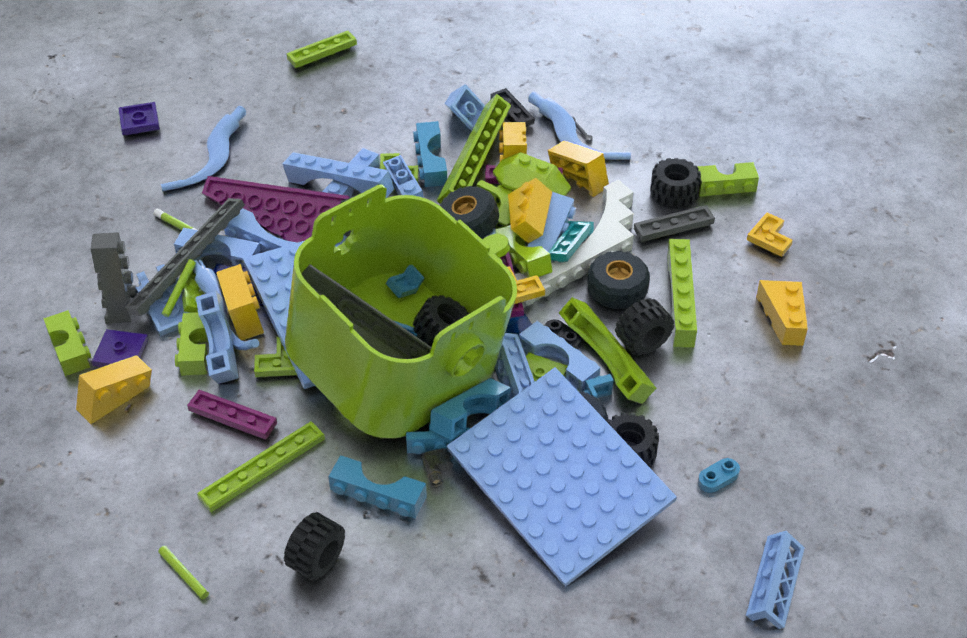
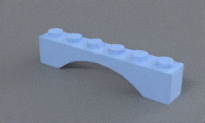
[282,152,394,198]
[224,208,297,252]

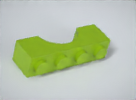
[496,225,552,278]

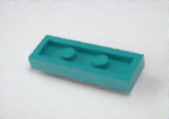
[548,222,592,262]

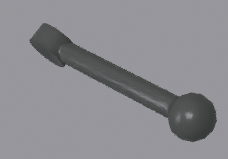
[571,116,593,143]

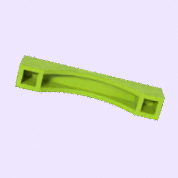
[667,239,697,348]
[559,297,657,404]

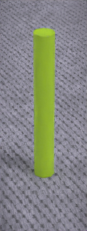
[161,259,196,317]
[158,546,209,600]

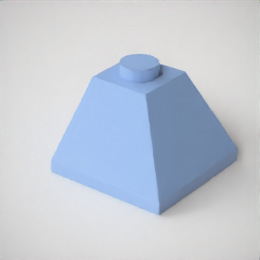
[444,84,485,132]

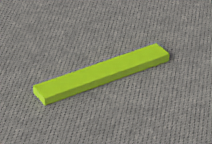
[197,421,325,512]

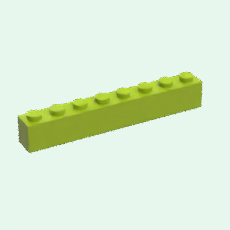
[436,94,511,204]

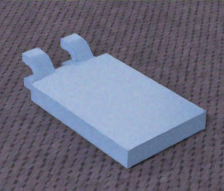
[136,264,189,337]

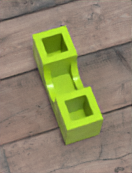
[697,162,759,196]
[43,310,92,376]
[175,312,208,376]

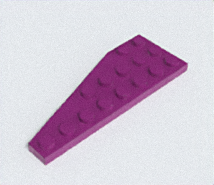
[202,176,350,243]

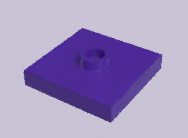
[118,102,160,135]
[92,329,148,367]

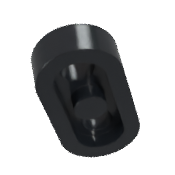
[544,319,581,349]

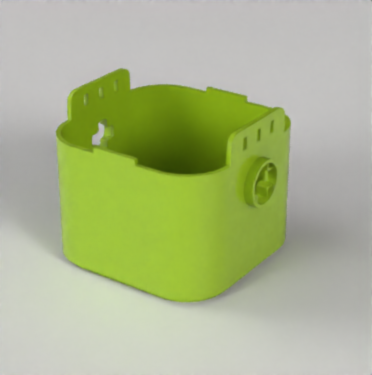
[285,184,517,438]

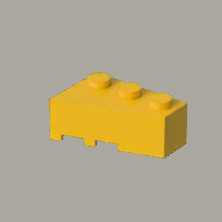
[499,122,527,163]
[548,141,609,197]
[508,178,552,243]
[216,264,264,340]
[756,280,808,346]
[76,355,152,424]

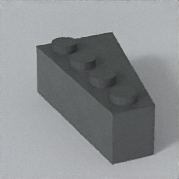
[90,232,137,324]

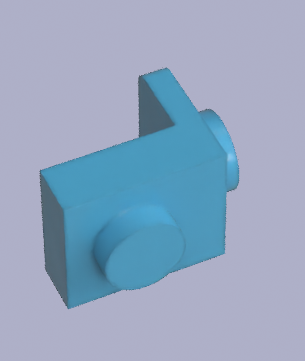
[386,265,424,298]
[582,374,614,399]

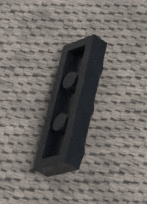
[490,88,535,127]

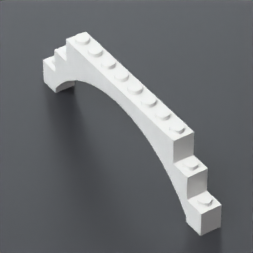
[515,179,634,308]

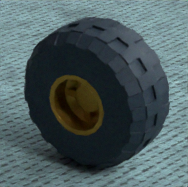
[440,186,499,239]
[587,251,650,310]

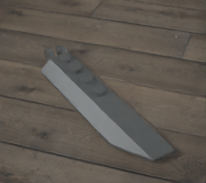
[301,265,432,359]

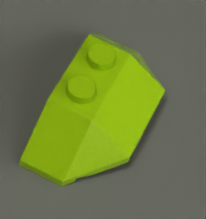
[493,152,571,196]

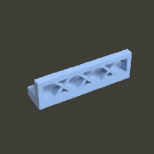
[495,333,535,399]
[746,531,805,629]

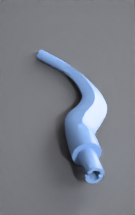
[528,92,631,160]
[161,106,246,192]
[193,260,259,351]

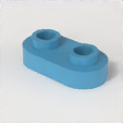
[698,458,740,493]

